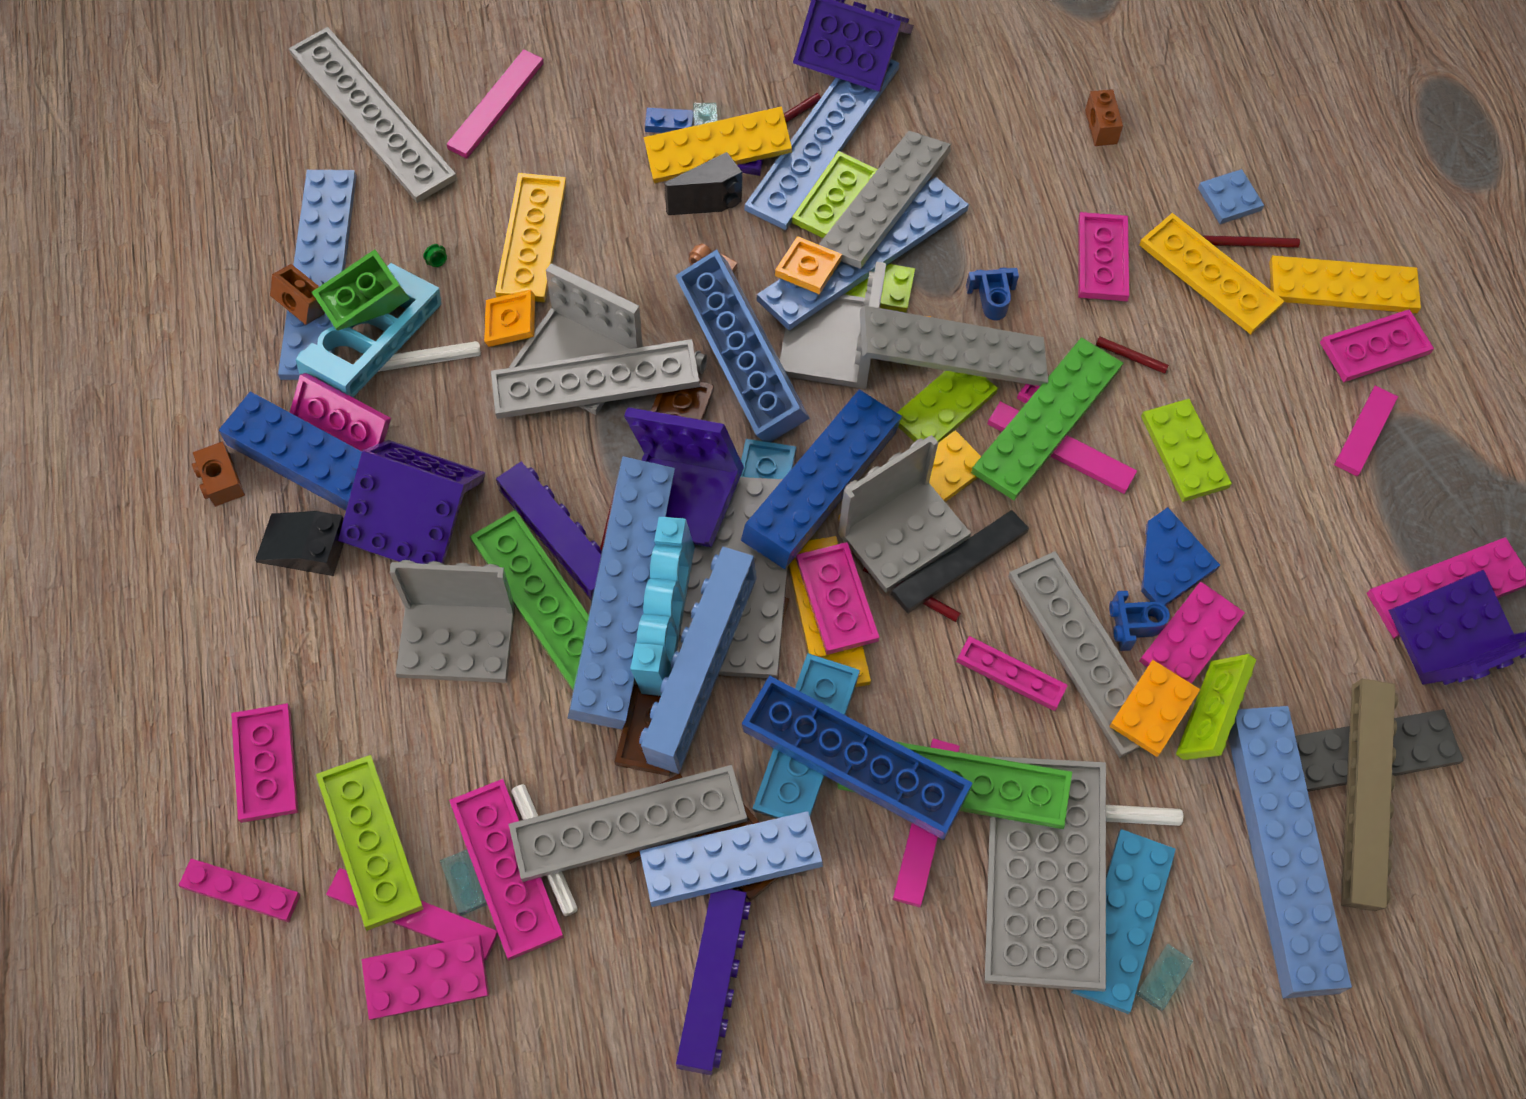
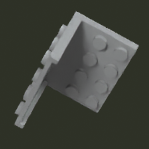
[780,262,886,389]
[509,263,643,415]
[838,435,971,593]
[389,560,515,683]

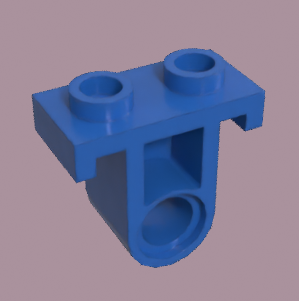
[966,267,1019,320]
[1109,591,1170,651]

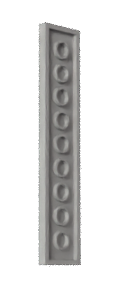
[289,27,457,203]

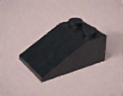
[665,152,742,215]
[255,511,344,576]

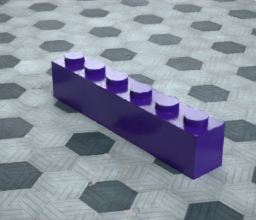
[496,461,602,601]
[676,889,751,1076]

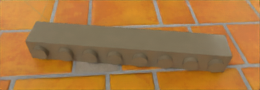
[1341,678,1398,911]

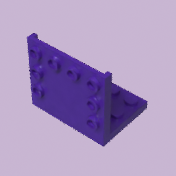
[793,0,914,92]
[624,407,744,548]
[338,440,485,564]
[1388,570,1526,685]

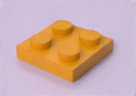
[775,236,842,295]
[484,290,535,347]

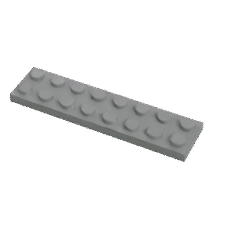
[819,131,951,269]
[860,305,1048,386]
[491,339,700,419]
[1008,551,1141,758]
[509,765,747,882]

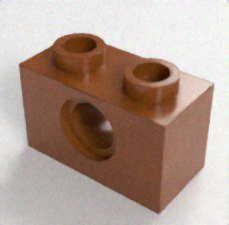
[1085,89,1123,146]
[270,264,325,325]
[192,441,245,507]

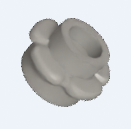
[694,350,707,374]

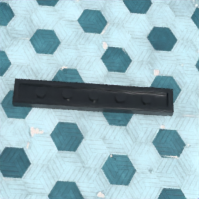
[891,510,1029,613]

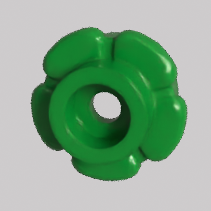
[423,244,447,267]

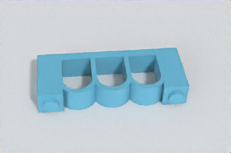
[295,263,442,397]
[631,517,695,696]

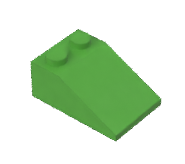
[312,249,410,331]

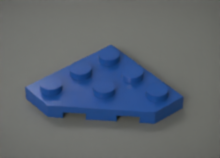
[1141,507,1220,606]

